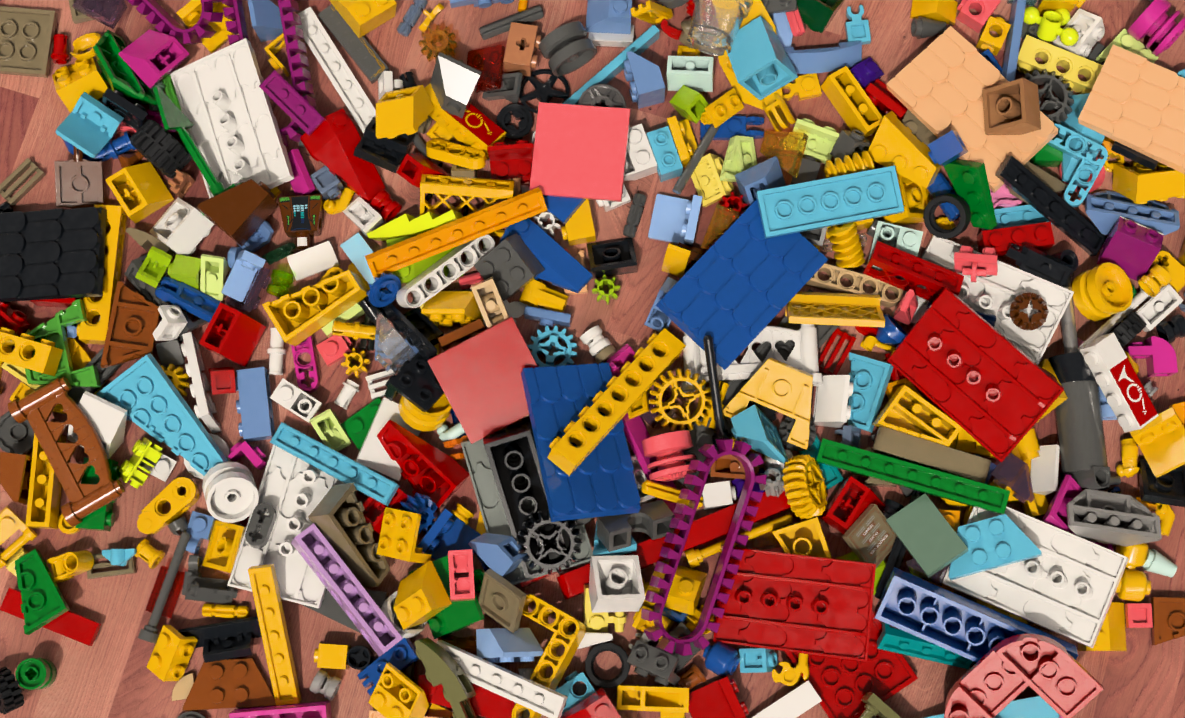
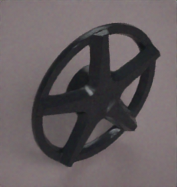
[519,69,570,114]

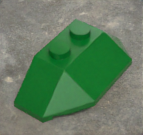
[93,30,157,106]

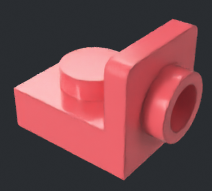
[316,335,352,367]

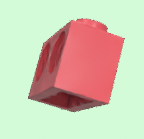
[956,0,1002,33]
[448,549,475,602]

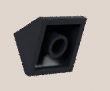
[587,238,637,279]

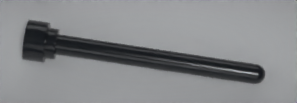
[703,335,731,447]

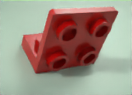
[487,140,534,183]

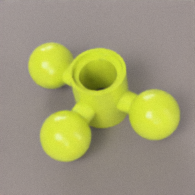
[1023,6,1079,46]

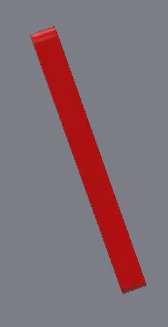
[557,491,791,600]

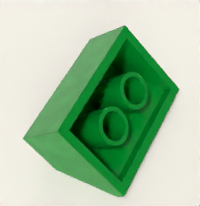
[409,555,485,639]

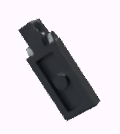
[1006,243,1074,287]

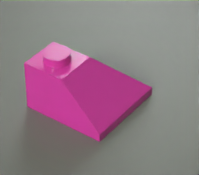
[1042,475,1083,535]

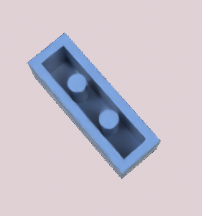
[235,367,275,442]

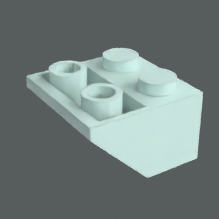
[868,221,923,280]

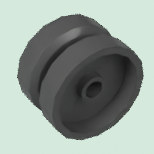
[538,21,597,76]

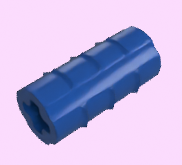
[927,173,960,222]

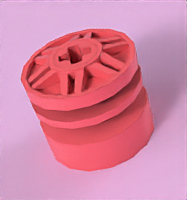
[641,430,697,482]

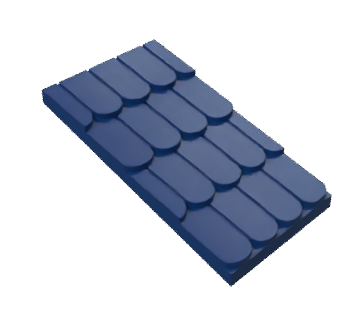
[656,199,828,370]
[521,363,641,522]

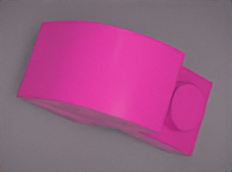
[1123,336,1178,377]

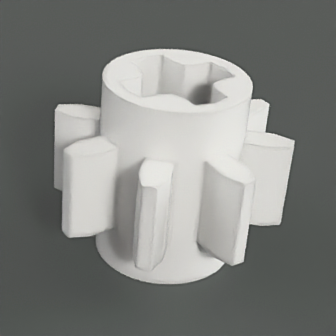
[533,212,561,236]

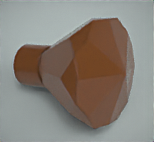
[118,150,144,168]

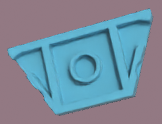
[948,514,1042,580]

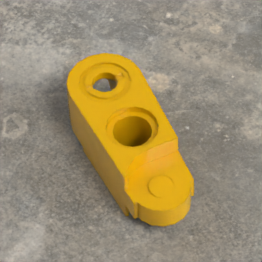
[137,477,200,535]

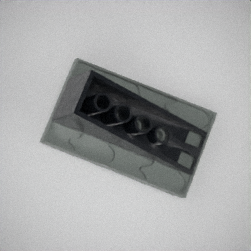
[461,421,593,585]

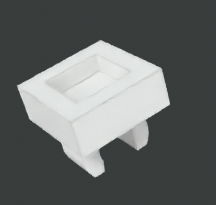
[378,71,403,100]

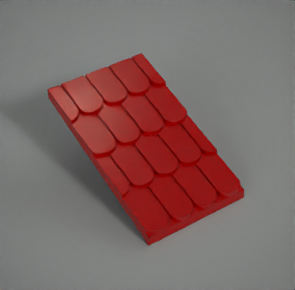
[887,287,1064,463]
[712,545,876,662]

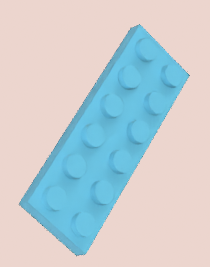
[756,165,904,239]

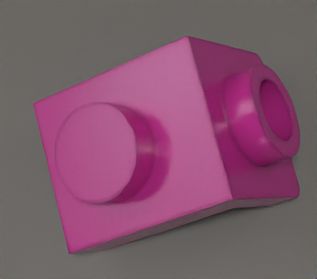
[606,344,635,378]
[228,441,267,470]

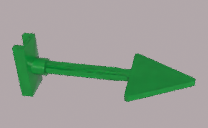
[153,86,244,216]

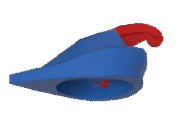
[855,313,907,345]

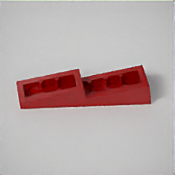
[0,588,101,646]

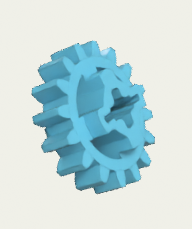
[527,325,577,367]

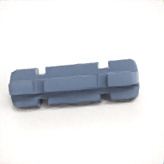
[397,0,428,37]

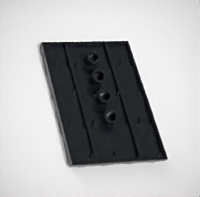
[0,207,107,302]

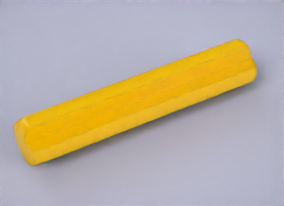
[641,480,703,509]

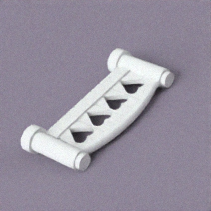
[682,324,823,393]

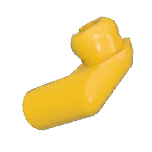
[1155,503,1175,536]

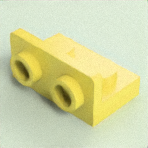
[691,153,734,207]

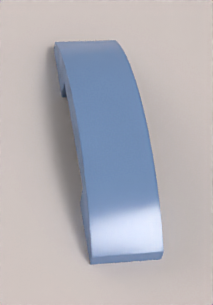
[783,41,862,74]

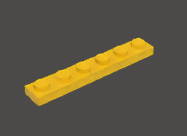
[248,564,302,705]

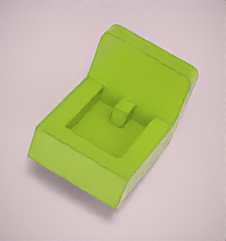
[135,246,173,288]

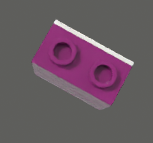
[1097,216,1164,281]

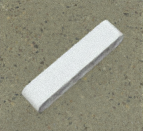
[396,235,495,308]

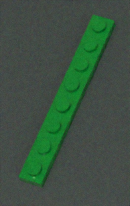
[816,438,1010,515]

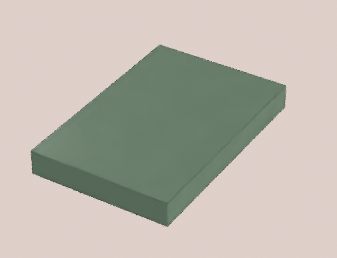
[886,493,969,578]

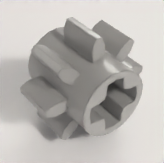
[759,467,785,497]

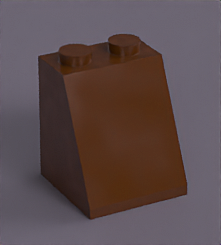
[197,179,278,247]

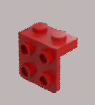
[689,676,749,718]

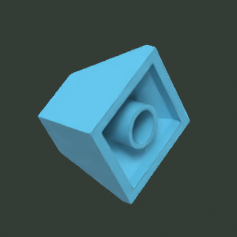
[731,404,788,464]

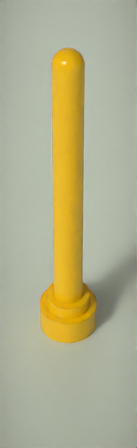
[684,514,793,569]

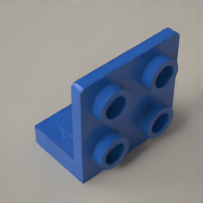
[417,509,481,560]

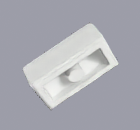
[588,25,634,47]
[287,241,340,281]
[1135,284,1184,332]
[1030,444,1060,495]

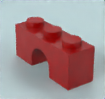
[976,221,1055,257]

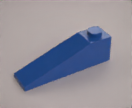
[499,218,593,293]

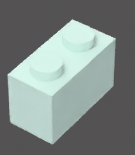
[666,55,714,92]

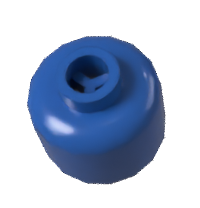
[703,641,740,677]

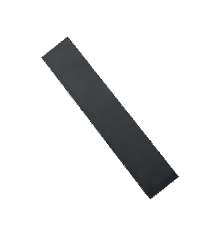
[996,156,1107,256]

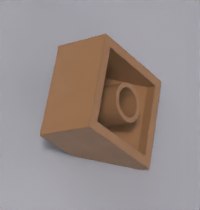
[982,78,1041,135]

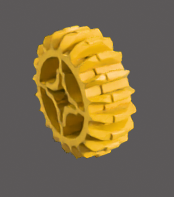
[648,368,712,432]
[782,455,828,519]

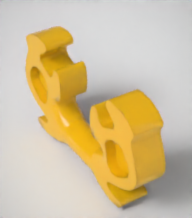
[772,653,810,686]

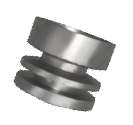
[578,84,626,108]

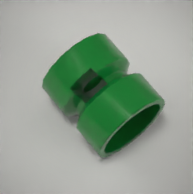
[15,658,57,690]

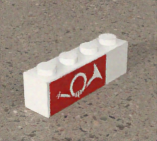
[1080,332,1159,432]

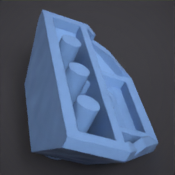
[1085,190,1180,236]

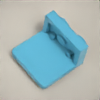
[55,92,124,158]

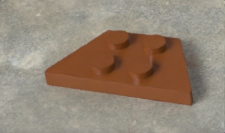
[100,281,160,368]
[183,658,276,711]

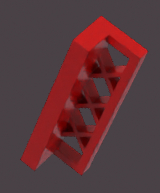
[863,240,964,301]

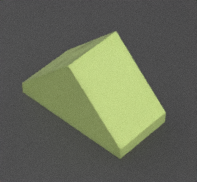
[310,409,352,452]

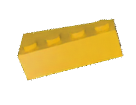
[772,516,832,558]

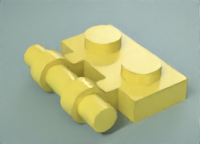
[583,585,627,632]

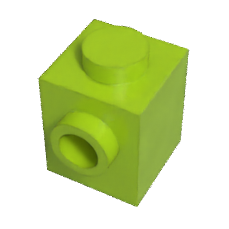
[669,85,709,124]
[168,254,201,290]

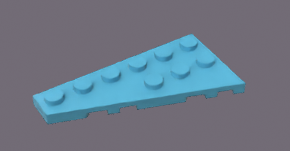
[97,353,228,476]

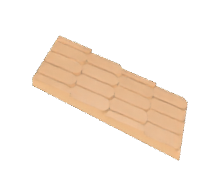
[886,26,1058,193]
[1078,45,1185,174]

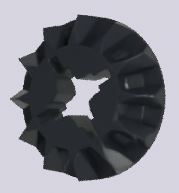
[496,104,533,140]

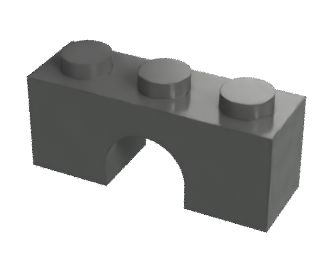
[597,500,675,552]

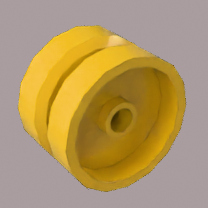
[1072,262,1133,321]
[398,394,452,432]

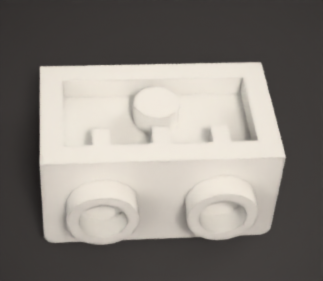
[1053,8,1105,58]

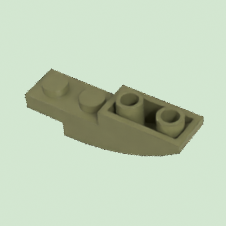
[414,638,477,718]

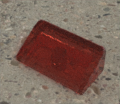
[146,565,185,619]

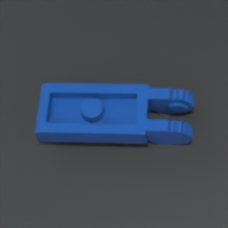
[700,116,764,140]
[155,276,222,323]

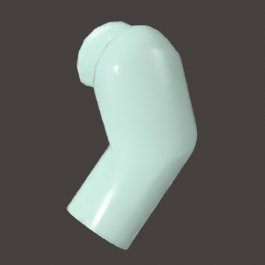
[437,422,465,441]

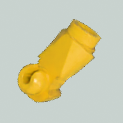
[1116,438,1140,478]

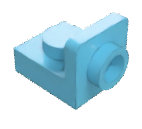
[739,648,778,673]

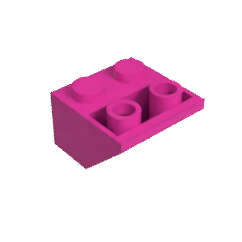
[118,29,189,89]

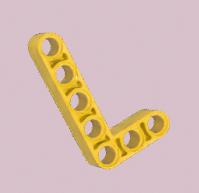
[512,594,586,718]

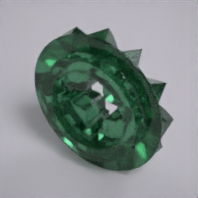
[262,242,296,265]

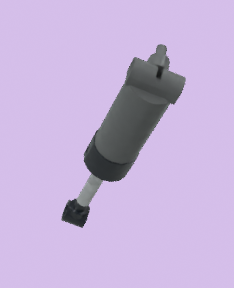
[1048,249,1121,490]

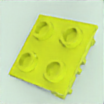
[119,437,163,489]

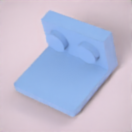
[648,194,703,247]

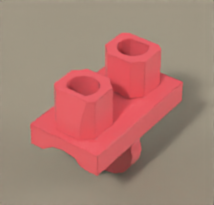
[954,246,998,283]

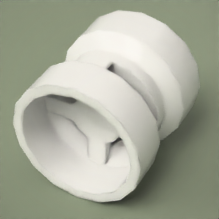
[580,325,612,357]

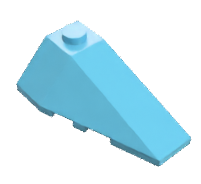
[1060,93,1105,189]

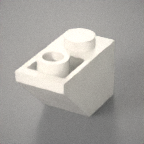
[270,379,322,423]

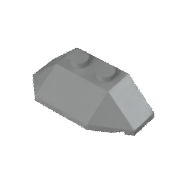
[1067,489,1162,547]

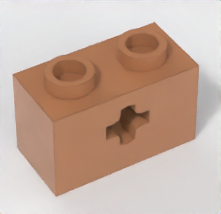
[503,22,542,77]

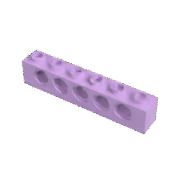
[291,523,403,657]

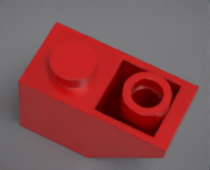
[396,153,451,196]

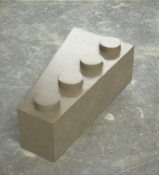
[308,483,390,587]

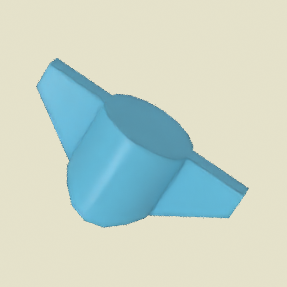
[102,548,137,566]

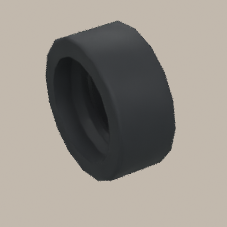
[923,193,971,239]
[585,643,630,688]

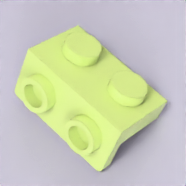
[786,118,840,164]

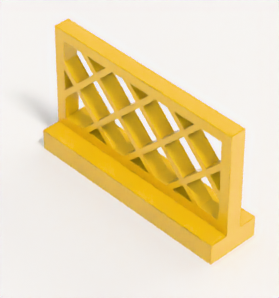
[420,174,514,237]
[785,291,885,327]

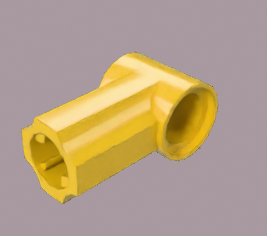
[519,279,569,313]

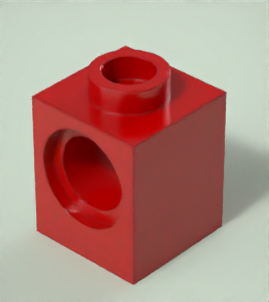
[209,367,236,395]

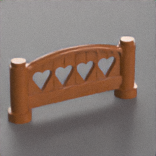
[8,377,125,527]

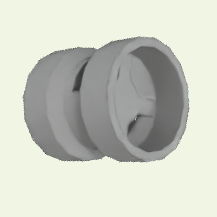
[310,669,342,701]

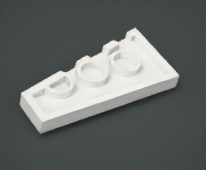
[181,332,222,433]

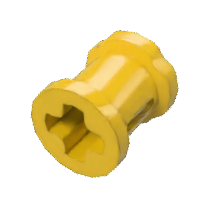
[134,539,165,569]

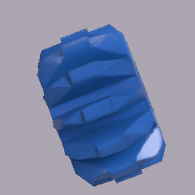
[399,492,438,535]

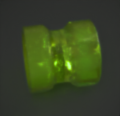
[266,269,295,297]

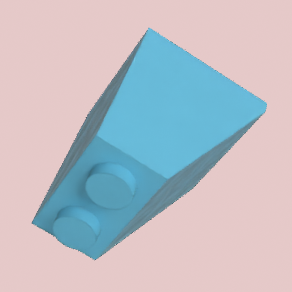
[723,16,798,100]

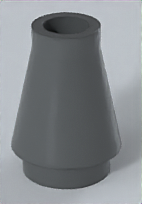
[911,16,946,39]

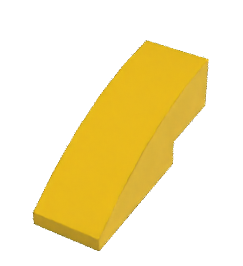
[617,685,689,713]

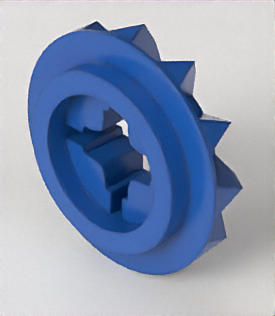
[366,272,401,307]

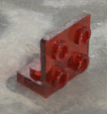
[467,44,505,94]

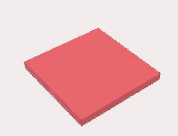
[529,102,631,202]

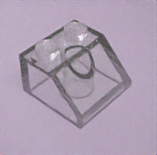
[374,313,416,374]

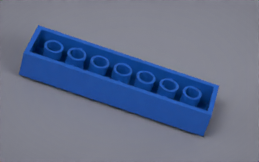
[874,567,1078,663]

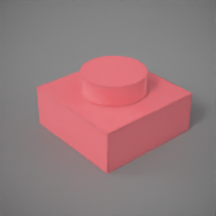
[1125,603,1153,628]

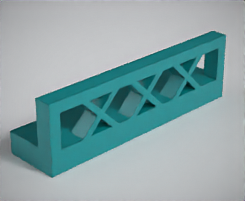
[877,622,973,669]

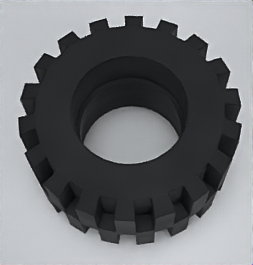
[130,119,192,179]

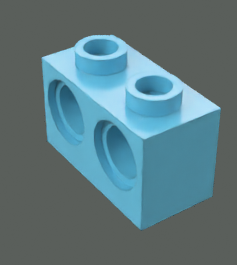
[646,126,683,182]
[555,671,596,714]

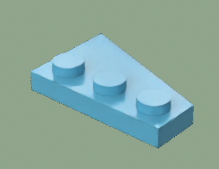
[848,352,894,433]

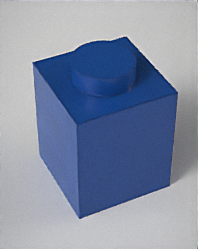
[928,130,969,166]

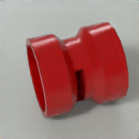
[370,190,402,222]

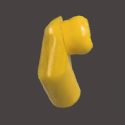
[323,188,355,215]

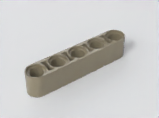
[872,427,991,484]

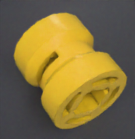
[1138,264,1172,297]

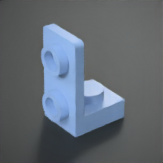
[221,250,266,302]

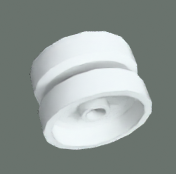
[202,461,259,523]

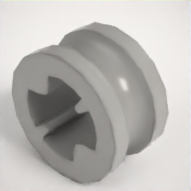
[1143,380,1158,398]

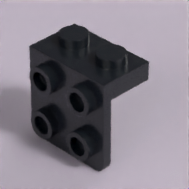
[384,353,444,412]

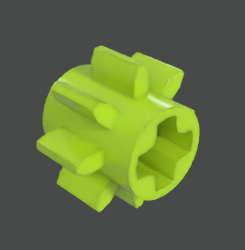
[592,275,620,305]

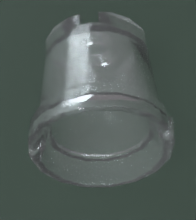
[687,0,753,56]

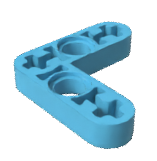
[1047,123,1108,208]

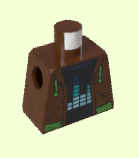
[278,195,325,249]

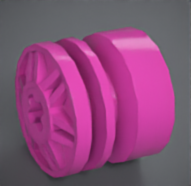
[1127,0,1185,56]

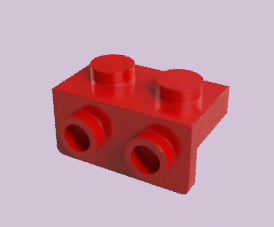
[865,79,907,121]

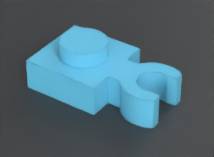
[845,5,871,45]

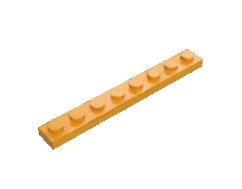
[365,187,548,279]

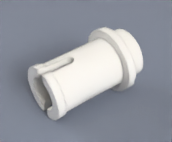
[334,379,360,410]

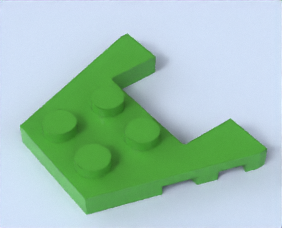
[25,299,101,388]

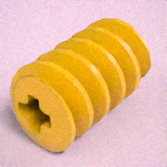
[824,150,875,178]
[827,222,865,268]

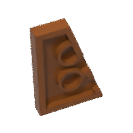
[1151,597,1185,645]

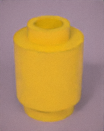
[1017,428,1040,461]

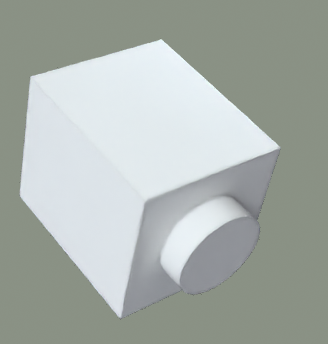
[702,481,736,510]

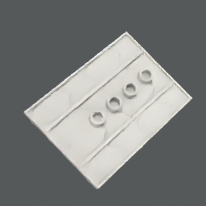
[170,38,294,199]
[892,235,1074,365]
[227,445,357,608]
[942,506,1129,648]

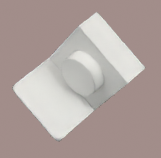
[342,196,384,237]

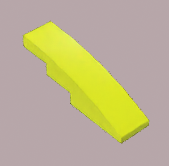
[367,210,462,241]

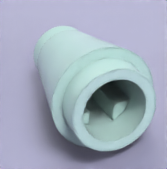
[1141,549,1177,578]

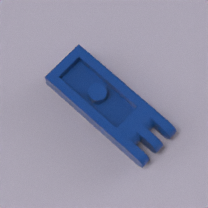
[357,638,419,696]

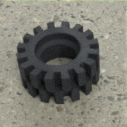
[1108,311,1147,348]
[0,667,24,715]

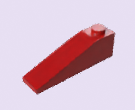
[300,108,386,203]
[377,420,470,512]

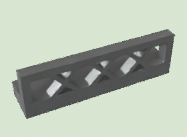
[124,254,208,342]

